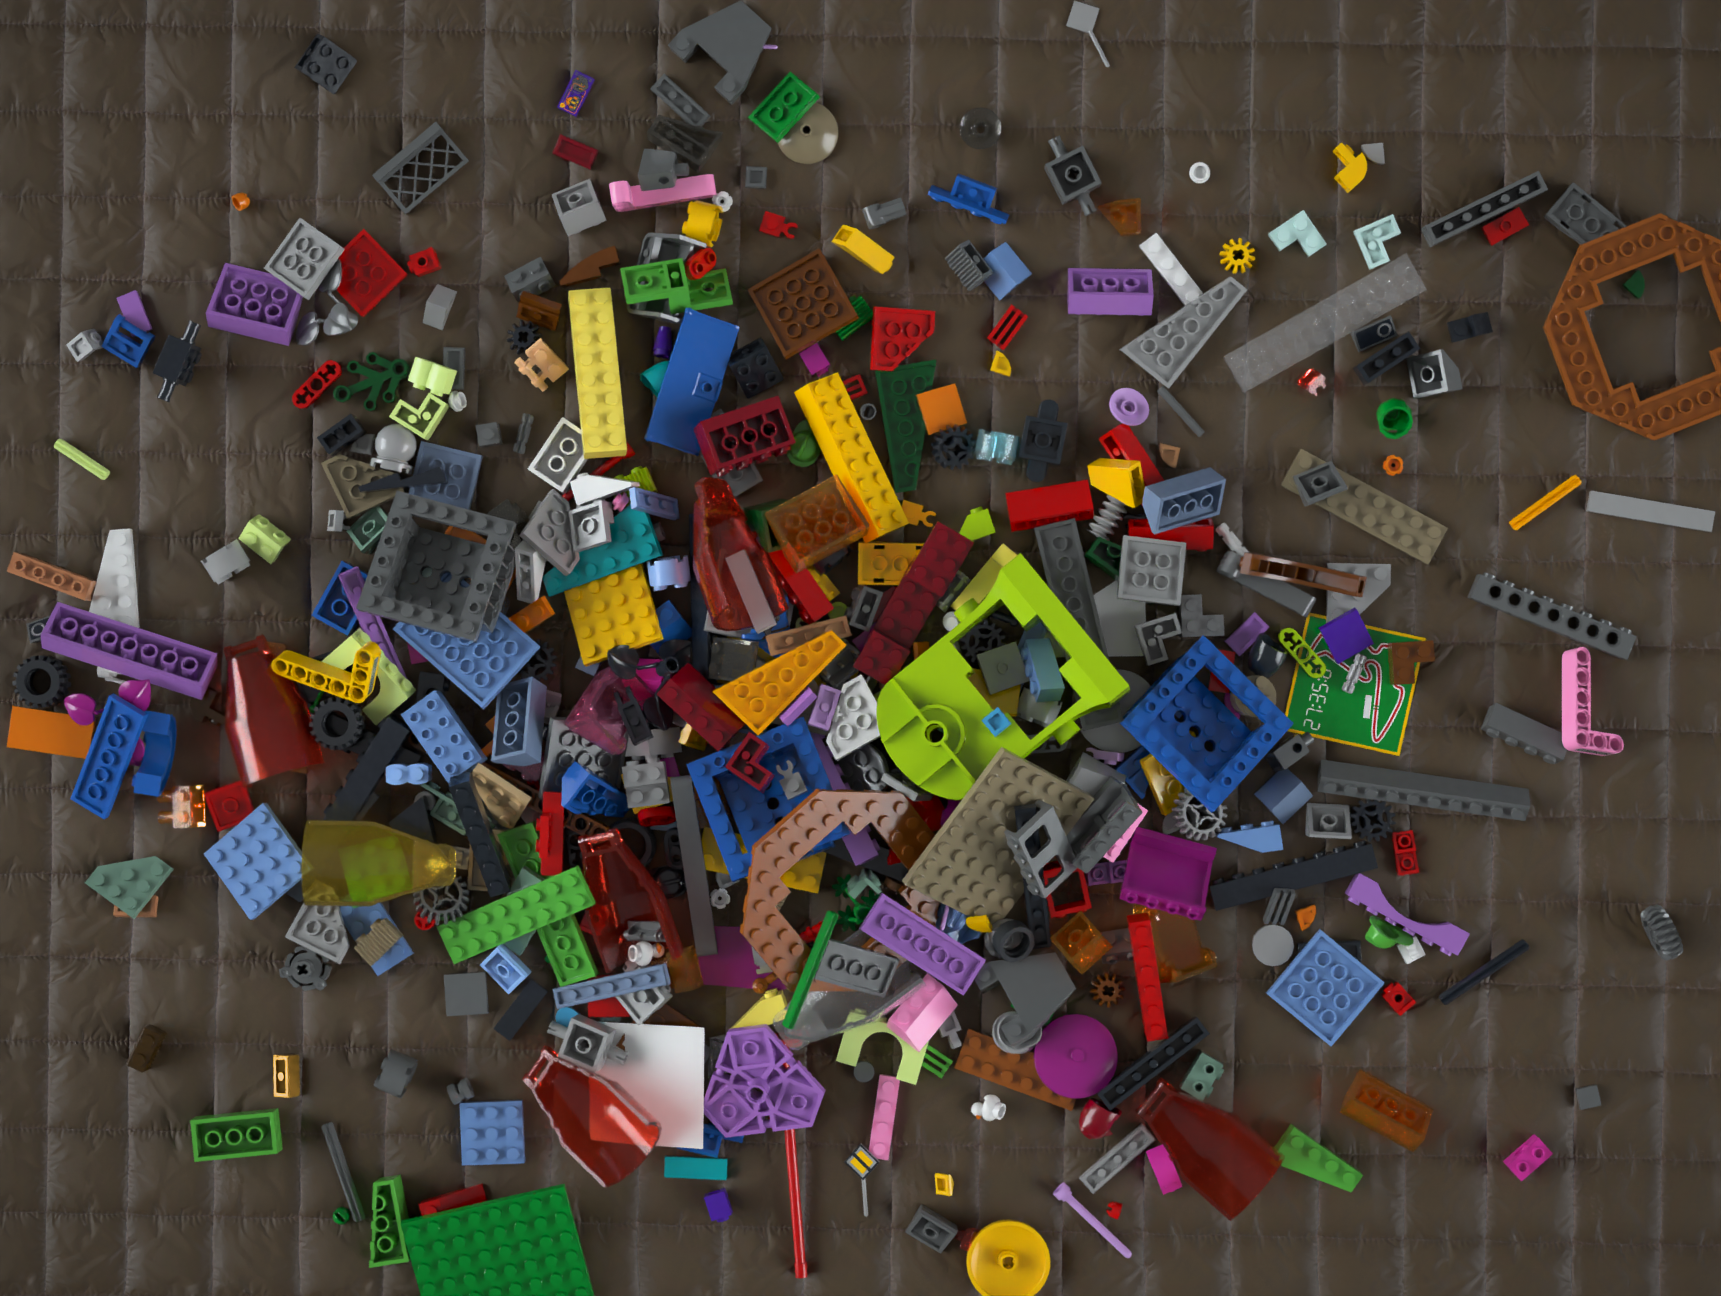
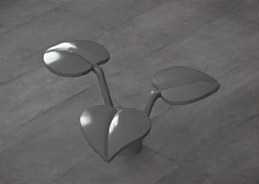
[296,259,358,346]

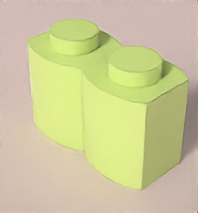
[408,357,457,397]

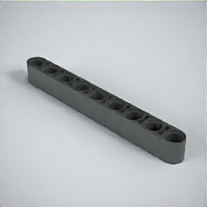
[670,775,718,957]

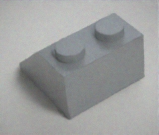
[552,179,606,236]

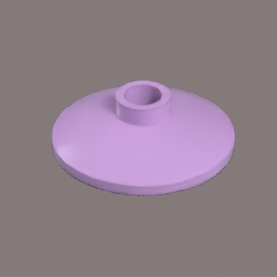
[1109,388,1149,426]

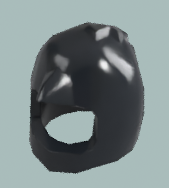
[1247,633,1287,679]

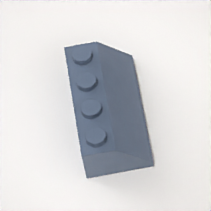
[1142,467,1226,534]
[491,677,547,766]

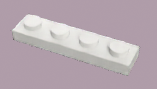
[1139,233,1203,306]

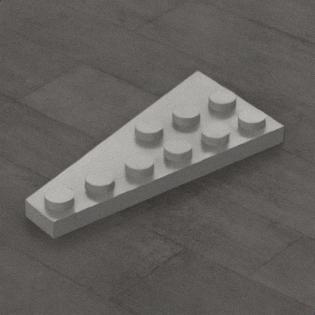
[1119,277,1247,389]

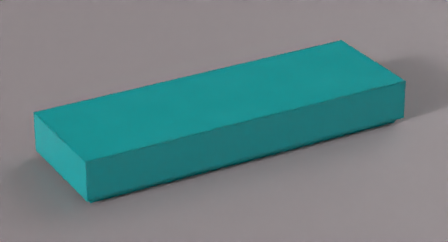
[664,1155,728,1180]

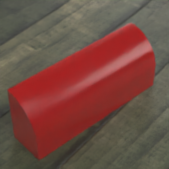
[1005,480,1094,532]

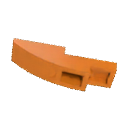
[508,596,555,633]

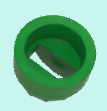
[333,1207,350,1225]

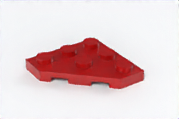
[870,307,935,371]

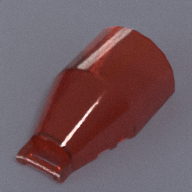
[224,634,324,788]
[578,828,684,973]
[522,1045,662,1188]
[1136,1078,1285,1221]

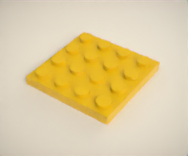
[564,563,663,667]

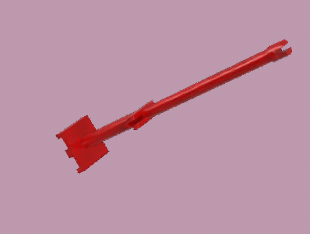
[768,1031,808,1278]

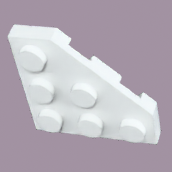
[826,674,881,761]

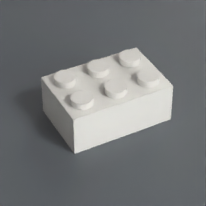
[528,417,588,494]

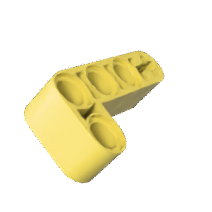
[951,543,1017,611]

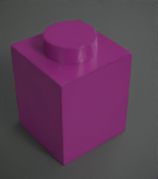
[799,343,830,377]

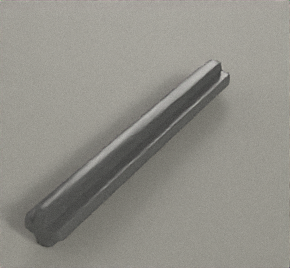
[322,1122,365,1222]

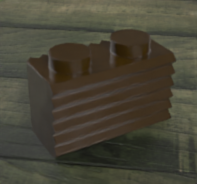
[126,1024,167,1073]

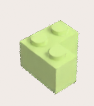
[389,393,450,440]

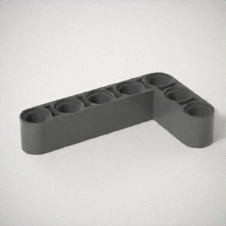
[1216,551,1316,618]

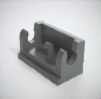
[819,641,860,689]

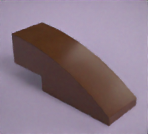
[559,246,621,288]

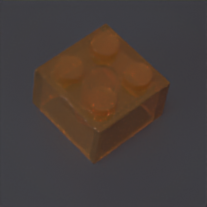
[1050,911,1113,974]

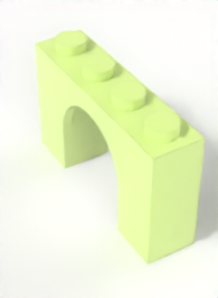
[321,628,416,725]
[836,1009,929,1085]

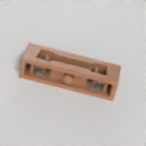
[7,552,97,601]

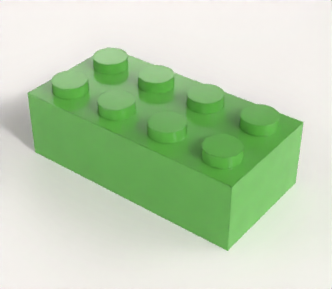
[190,1108,283,1162]

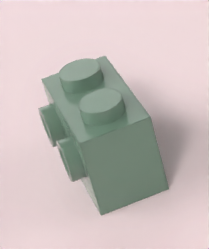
[1179,1050,1224,1101]

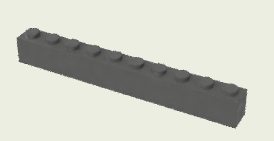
[1317,760,1530,821]

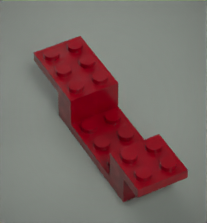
[853,521,974,685]

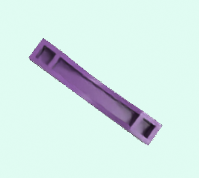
[1345,873,1470,956]

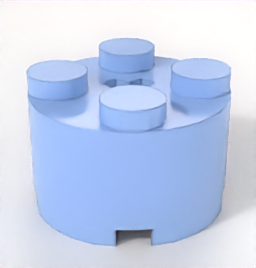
[646,555,691,591]

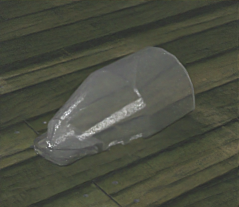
[773,929,926,1050]

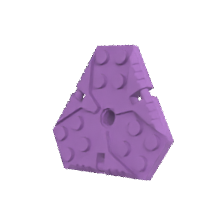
[704,1024,825,1138]

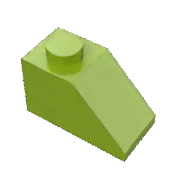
[959,506,995,541]

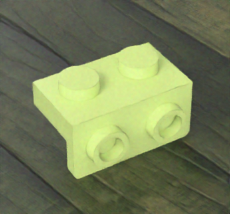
[238,514,291,564]

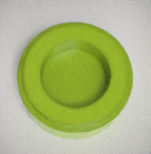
[828,602,847,619]

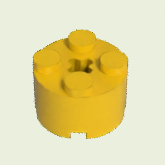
[682,200,723,247]

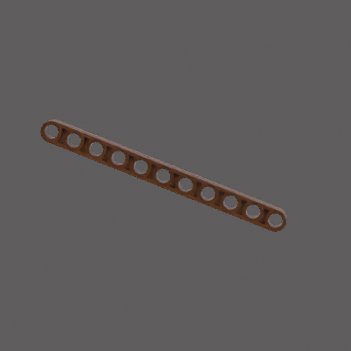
[408,732,612,843]

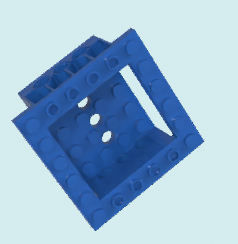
[1120,635,1294,813]
[686,717,851,882]

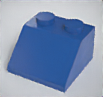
[650,600,692,655]

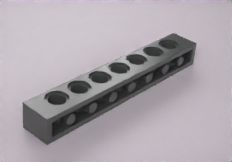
[1467,572,1637,660]

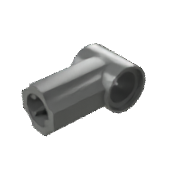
[862,197,907,230]

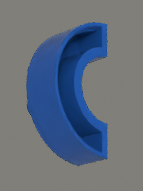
[132,710,177,797]

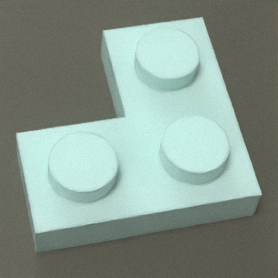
[1268,210,1327,257]
[1353,214,1401,270]

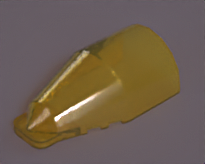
[301,820,457,906]

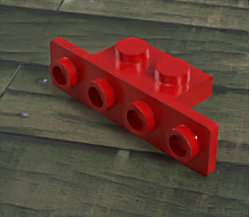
[536,791,564,876]

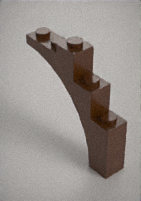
[1239,552,1367,597]

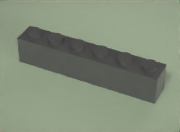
[1421,171,1548,248]

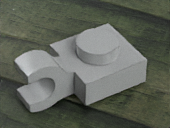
[938,1011,962,1049]

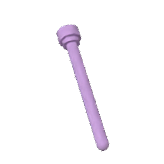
[1053,1182,1132,1258]

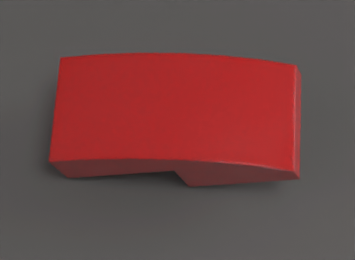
[1392,830,1419,876]

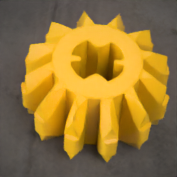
[1219,238,1255,274]

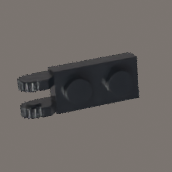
[613,686,654,746]

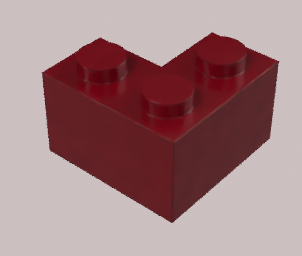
[725,732,775,793]

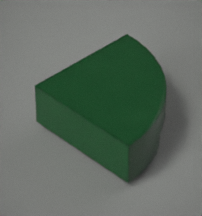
[1622,270,1645,300]

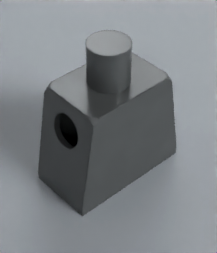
[638,149,689,191]
[1264,732,1314,772]

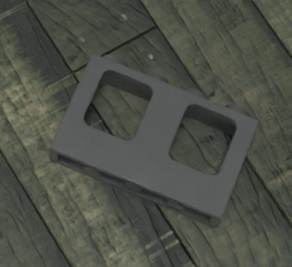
[1066,776,1143,873]
[1004,800,1077,898]

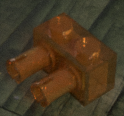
[157,784,205,828]
[651,945,704,994]

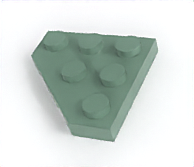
[85,856,174,919]

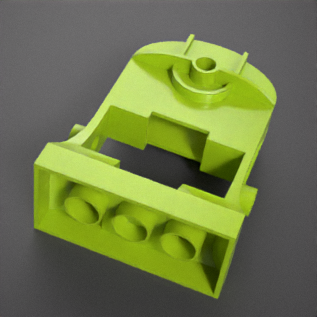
[876,553,1131,800]

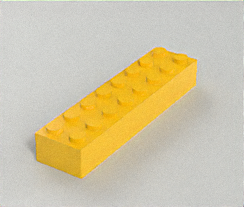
[794,372,909,544]

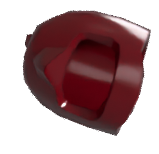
[1079,1098,1122,1139]

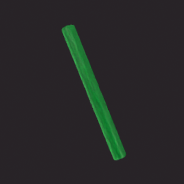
[782,910,838,1029]

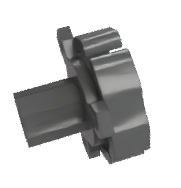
[279,946,332,991]

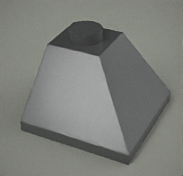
[1406,349,1462,399]

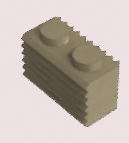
[354,918,404,966]

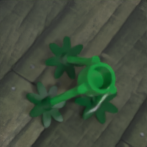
[832,874,882,932]

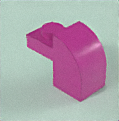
[1146,1144,1182,1195]

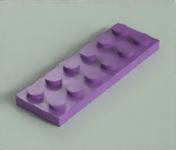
[859,893,986,996]

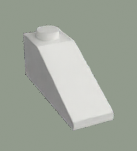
[570,472,640,506]
[515,539,546,604]

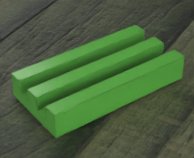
[922,1044,953,1079]

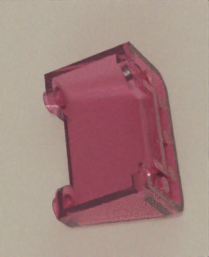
[565,667,654,755]

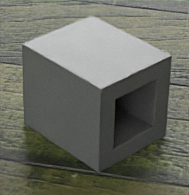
[476,422,503,448]

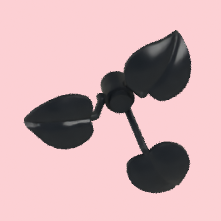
[607,639,692,731]

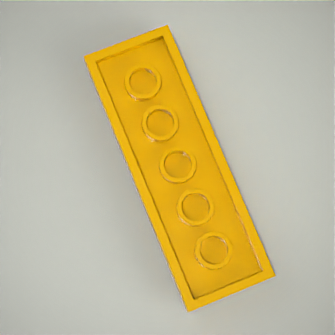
[702,827,827,893]

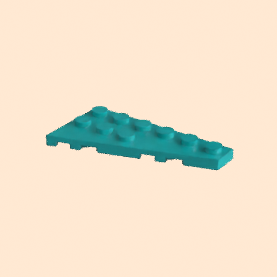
[542,504,663,597]

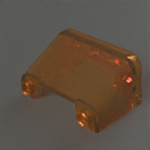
[1133,904,1218,983]

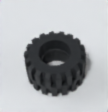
[12,656,71,708]
[309,697,366,750]

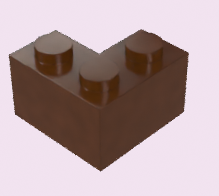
[1387,640,1435,685]

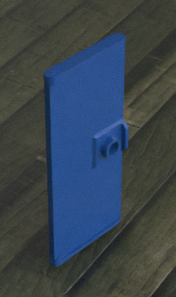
[644,308,740,456]

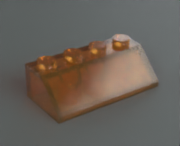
[1340,1069,1433,1152]

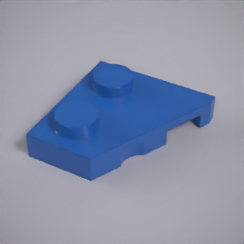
[1115,745,1151,799]

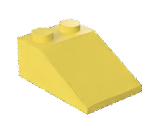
[730,988,788,1029]

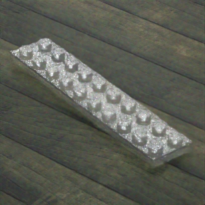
[1223,254,1427,393]

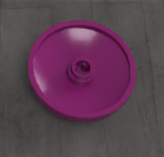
[1034,1014,1118,1099]

